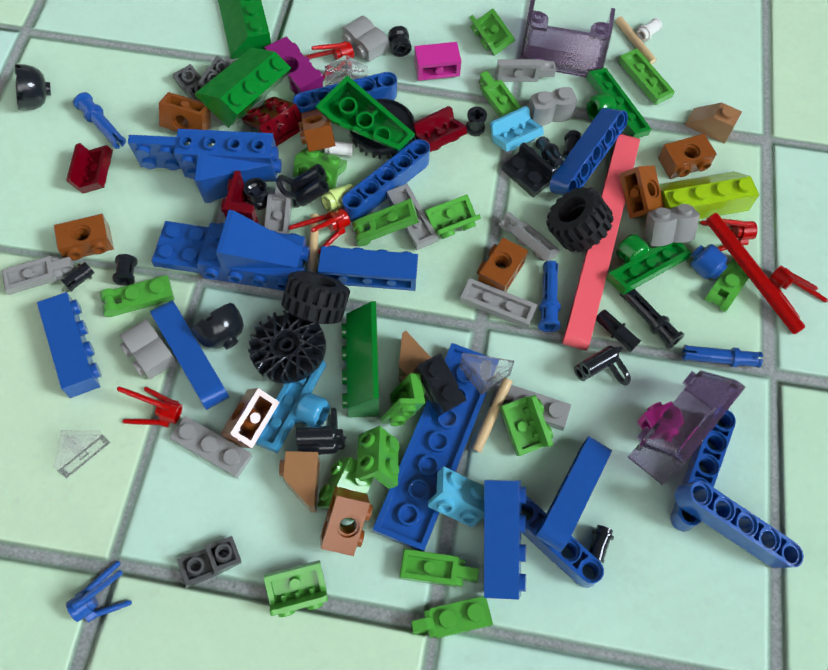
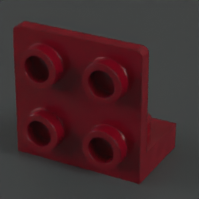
[241,97,302,147]
[221,170,259,224]

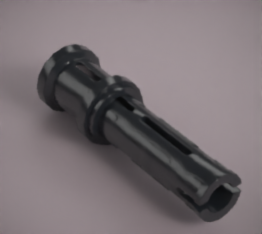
[620,289,685,349]

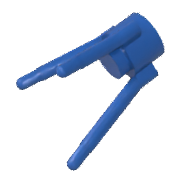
[66,561,132,623]

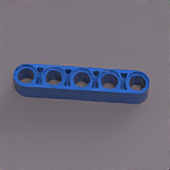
[293,72,397,114]
[549,108,628,196]
[342,139,430,222]
[150,300,230,410]
[670,408,736,532]
[535,436,612,552]
[674,481,804,569]
[521,495,604,588]

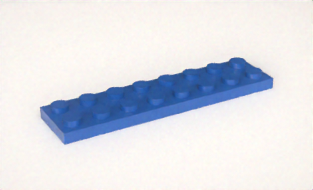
[372,343,499,552]

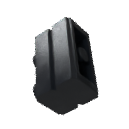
[413,354,467,417]

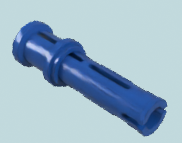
[73,92,126,149]
[538,260,561,332]

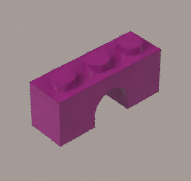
[265,36,324,95]

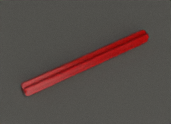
[706,213,805,334]

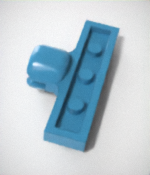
[255,360,330,454]

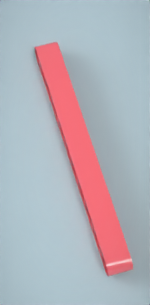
[562,134,640,351]

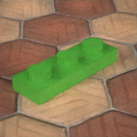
[618,48,675,105]

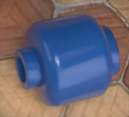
[690,244,728,280]

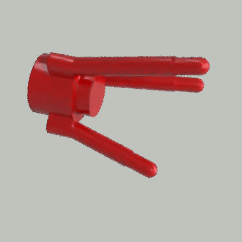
[304,41,354,79]
[288,209,350,254]
[700,219,758,251]
[769,265,828,318]
[117,386,183,428]

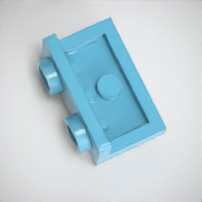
[490,106,544,152]
[428,466,484,527]

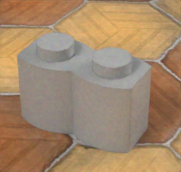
[342,15,389,62]
[528,87,577,126]
[644,204,700,246]
[119,319,176,379]

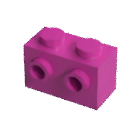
[414,42,462,81]

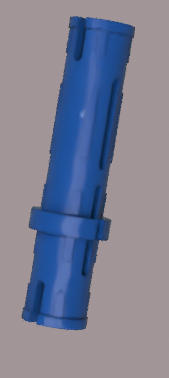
[682,345,763,368]

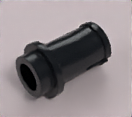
[562,130,581,158]
[61,262,94,292]
[589,525,614,563]

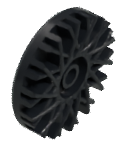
[350,99,415,159]
[248,310,326,384]

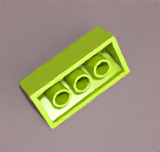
[659,171,759,219]

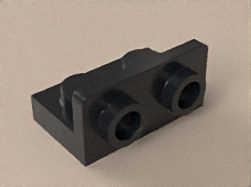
[501,142,556,198]

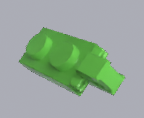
[479,71,522,117]
[399,549,479,587]
[411,596,493,639]

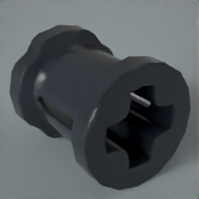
[466,106,487,137]
[112,254,138,286]

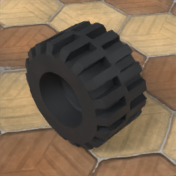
[546,186,614,252]
[281,271,350,324]

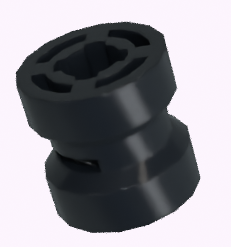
[388,26,412,57]
[243,178,268,210]

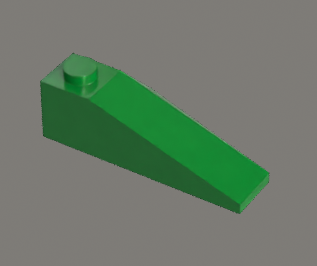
[316,76,415,151]

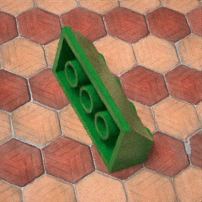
[218,0,271,59]
[195,47,291,128]
[342,301,380,418]

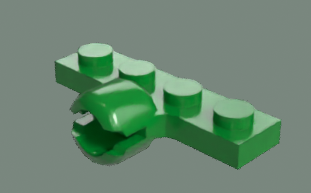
[586,68,652,138]
[606,234,692,295]

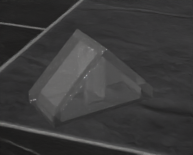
[325,55,368,86]
[460,353,514,395]
[54,430,110,479]

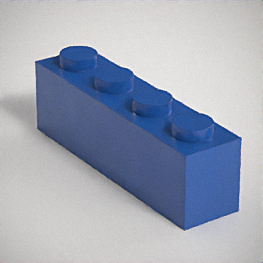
[318,245,418,291]
[37,292,102,398]
[484,479,527,600]

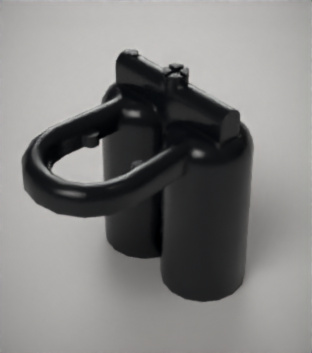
[276,164,329,208]
[574,346,631,386]
[296,408,346,455]

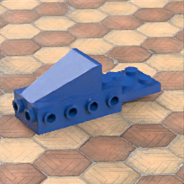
[128,129,282,203]
[151,210,310,291]

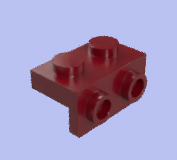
[413,106,468,152]
[66,143,113,194]

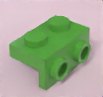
[469,8,516,56]
[293,147,347,190]
[424,194,481,239]
[380,373,425,426]
[499,395,553,456]
[356,426,400,489]
[317,457,374,521]
[264,560,328,617]

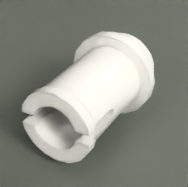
[636,18,662,41]
[325,141,353,157]

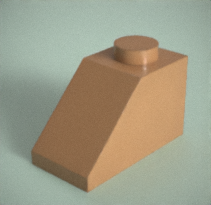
[685,102,742,143]
[398,331,431,383]
[279,451,320,513]

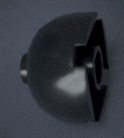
[15,64,51,110]
[191,303,244,350]

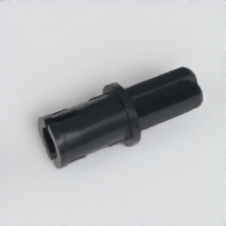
[535,136,564,167]
[596,309,642,353]

